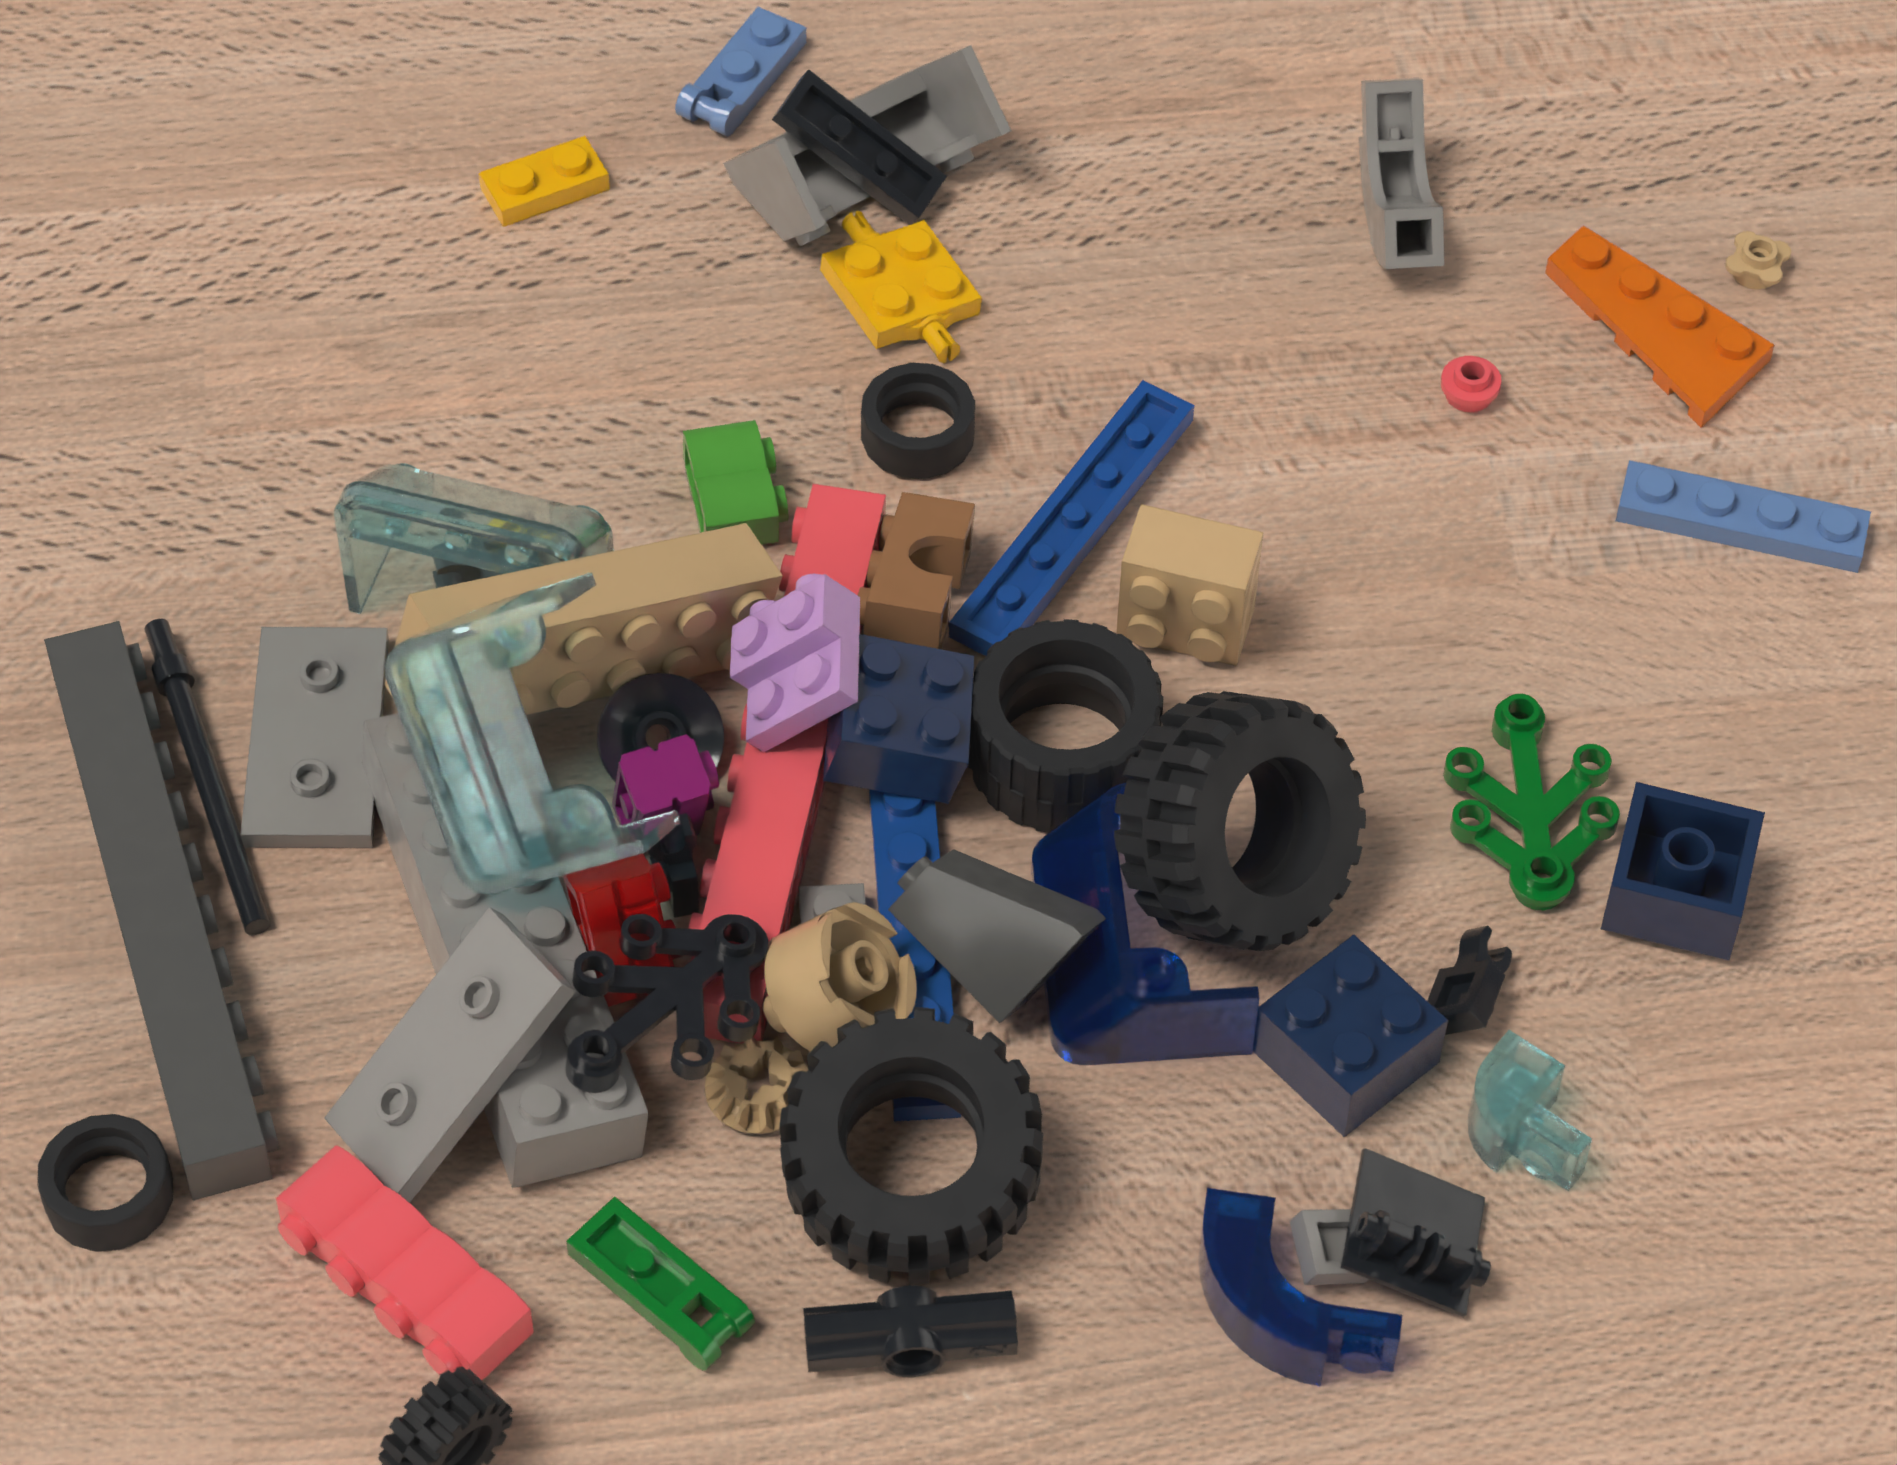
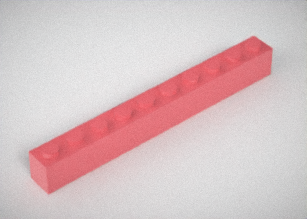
[688,484,886,1044]

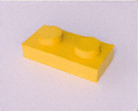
[479,136,610,227]

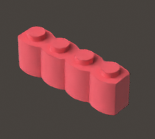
[276,1145,534,1380]

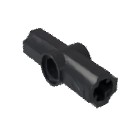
[803,1285,1018,1377]

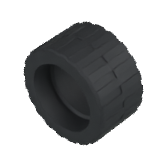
[968,619,1164,834]

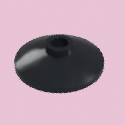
[597,673,724,782]

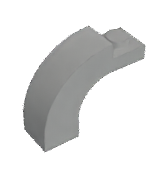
[1359,77,1444,269]

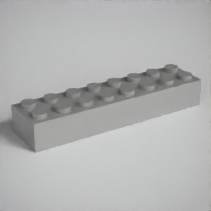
[362,713,648,1188]

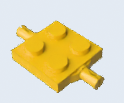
[820,211,982,363]

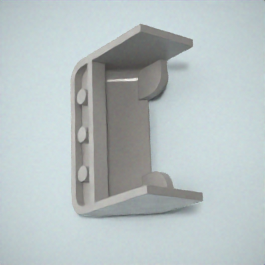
[723,45,1011,246]

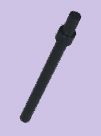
[144,619,270,935]

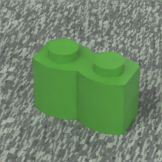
[683,420,789,545]

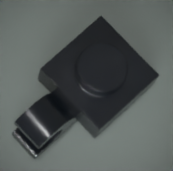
[642,813,699,918]
[1427,926,1512,1035]

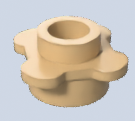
[1725,231,1792,290]

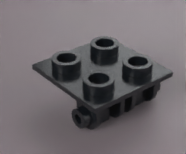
[1341,1148,1491,1317]

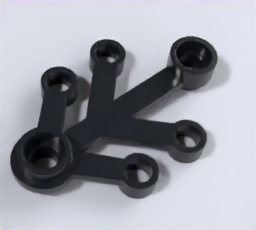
[565,914,768,1093]

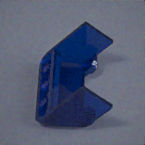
[1031,783,1260,1065]

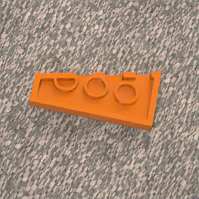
[1545,225,1774,428]

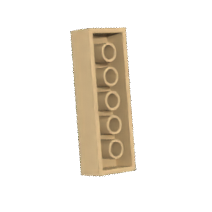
[384,523,783,740]

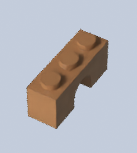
[858,492,975,649]

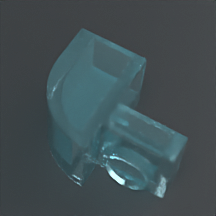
[1467,1030,1592,1191]

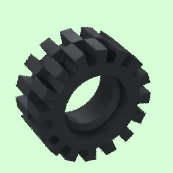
[379,1367,513,1465]

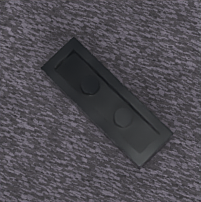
[771,69,947,225]

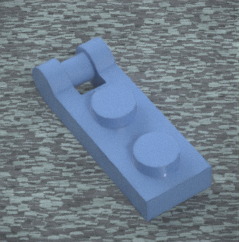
[675,7,807,136]

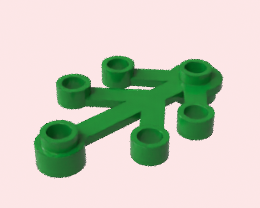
[1443,694,1620,911]

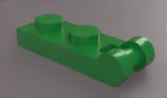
[566,1196,755,1371]

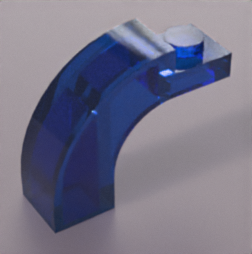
[1199,1188,1403,1387]

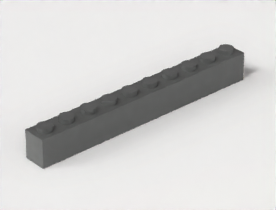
[44,621,280,1201]

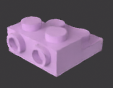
[730,574,860,752]

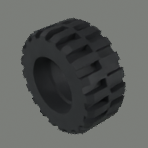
[1114,691,1366,951]
[779,1007,1043,1285]

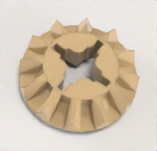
[705,1036,808,1134]

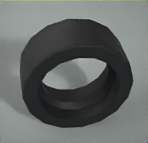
[861,362,975,479]
[38,1114,173,1252]

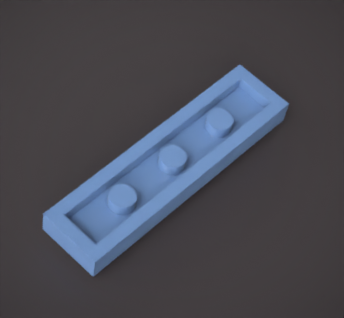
[1616,460,1871,573]

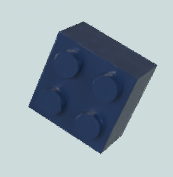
[823,634,974,804]
[1601,782,1765,960]
[1252,934,1448,1137]

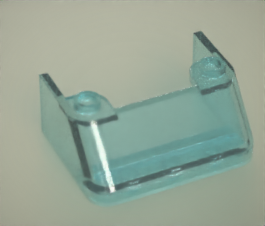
[334,463,614,614]
[385,572,681,894]

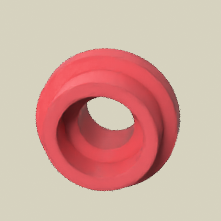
[1441,356,1502,412]

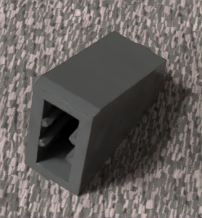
[888,849,1106,1023]

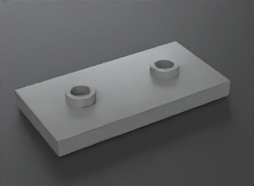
[241,627,389,848]
[324,907,576,1203]

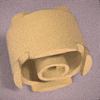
[763,902,917,1051]

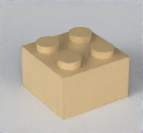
[1116,504,1263,666]

